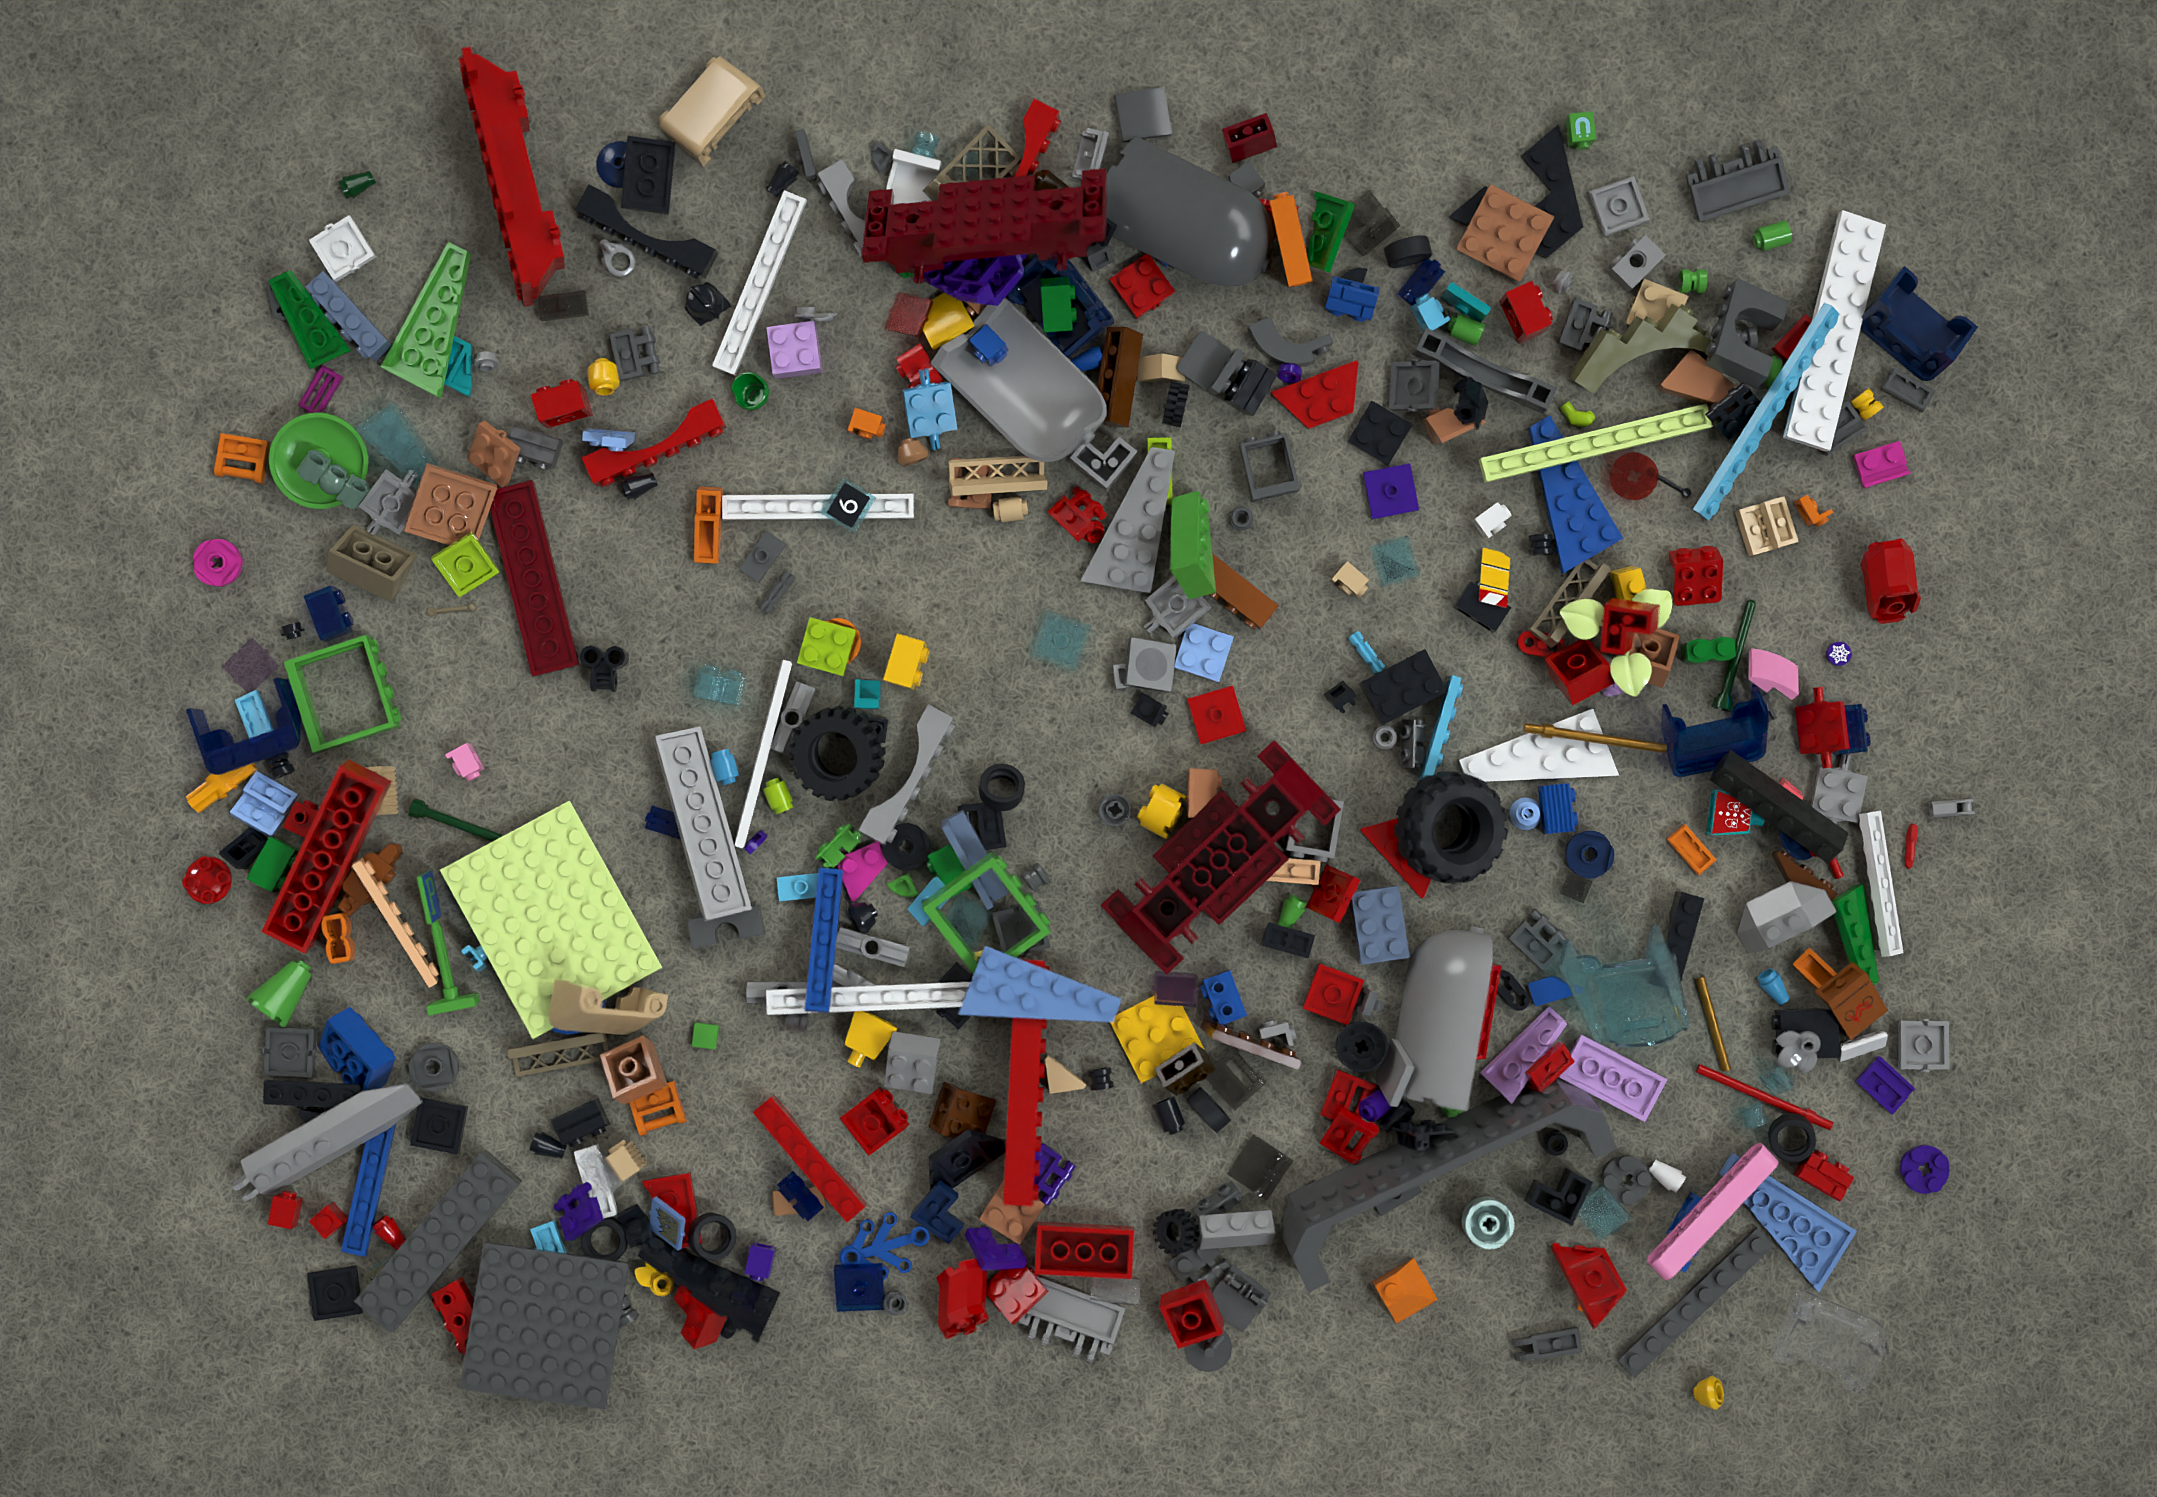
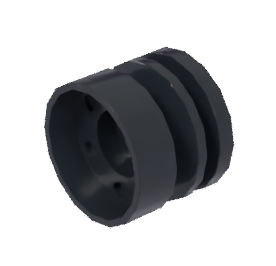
[1335,1021,1388,1073]

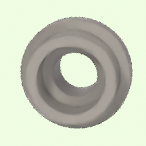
[1552,271,1574,294]
[474,352,499,372]
[1373,726,1397,750]

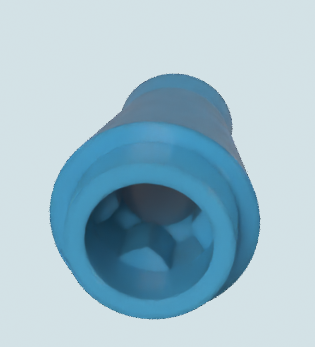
[1757,968,1790,1005]

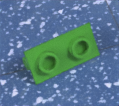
[815,824,862,869]

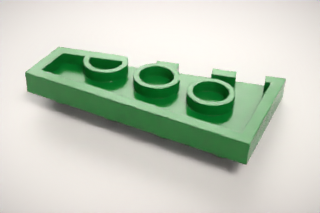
[268,270,351,369]
[1831,884,1879,985]

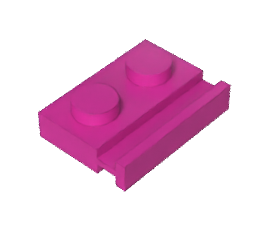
[1853,441,1911,489]

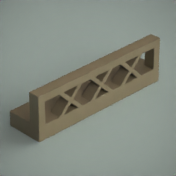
[1528,559,1611,648]
[507,1033,610,1077]

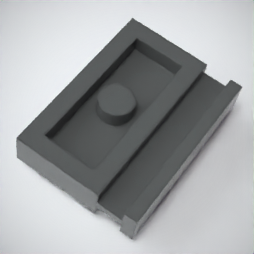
[1824,400,1868,456]

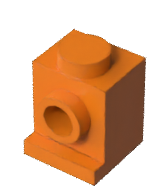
[848,408,886,440]

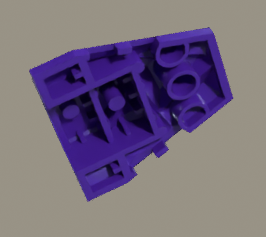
[924,254,1027,306]

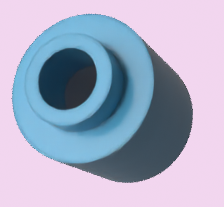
[710,749,739,786]

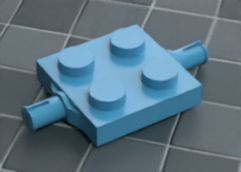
[902,368,957,450]

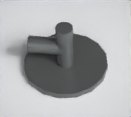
[1184,1329,1232,1372]

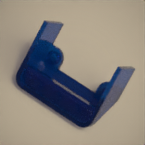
[186,677,301,775]
[1661,684,1769,777]

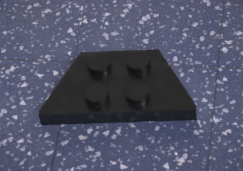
[928,1129,1006,1190]

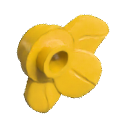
[635,1262,674,1296]

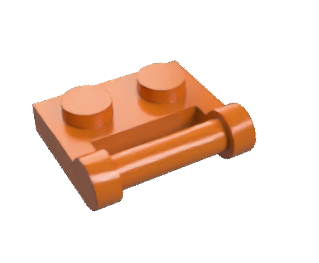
[214,433,270,484]
[629,1080,687,1136]

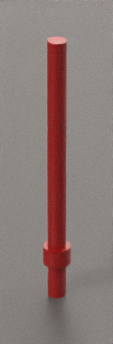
[1696,1064,1833,1130]

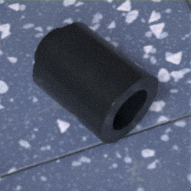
[1152,1096,1185,1135]

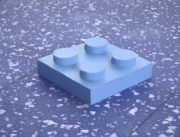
[1174,623,1234,682]

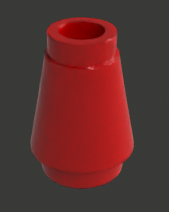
[372,1214,406,1251]

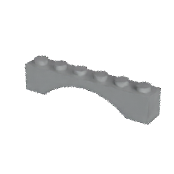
[859,704,955,846]

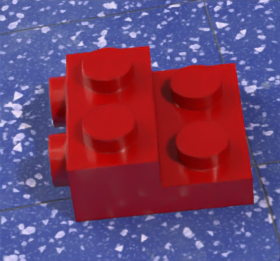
[840,1086,910,1156]

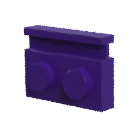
[1854,1056,1916,1115]

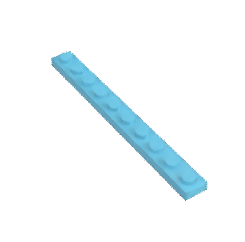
[1693,302,1840,520]

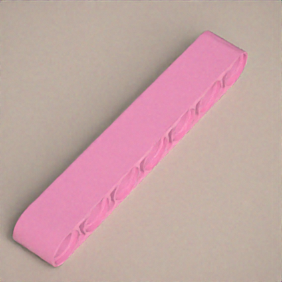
[1647,1143,1778,1280]

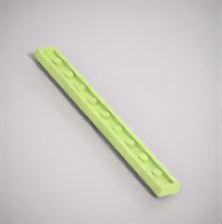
[1479,404,1713,483]

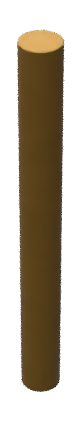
[1695,976,1731,1072]

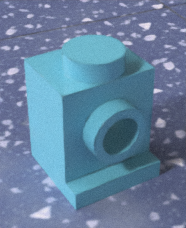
[1410,293,1451,331]

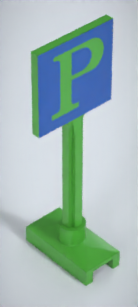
[417,869,480,1016]

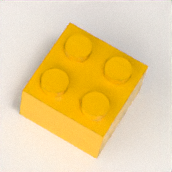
[883,634,930,690]

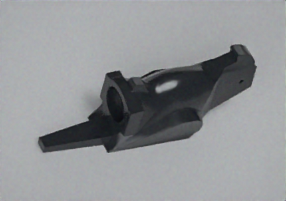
[1453,376,1489,430]

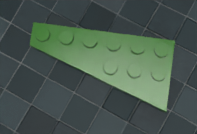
[381,242,471,399]

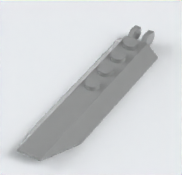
[231,1083,422,1202]

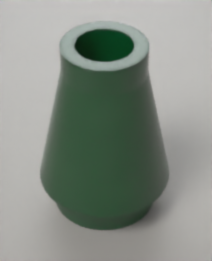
[338,170,376,199]

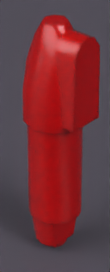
[1904,824,1918,869]

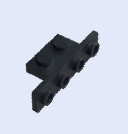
[263,1080,361,1110]

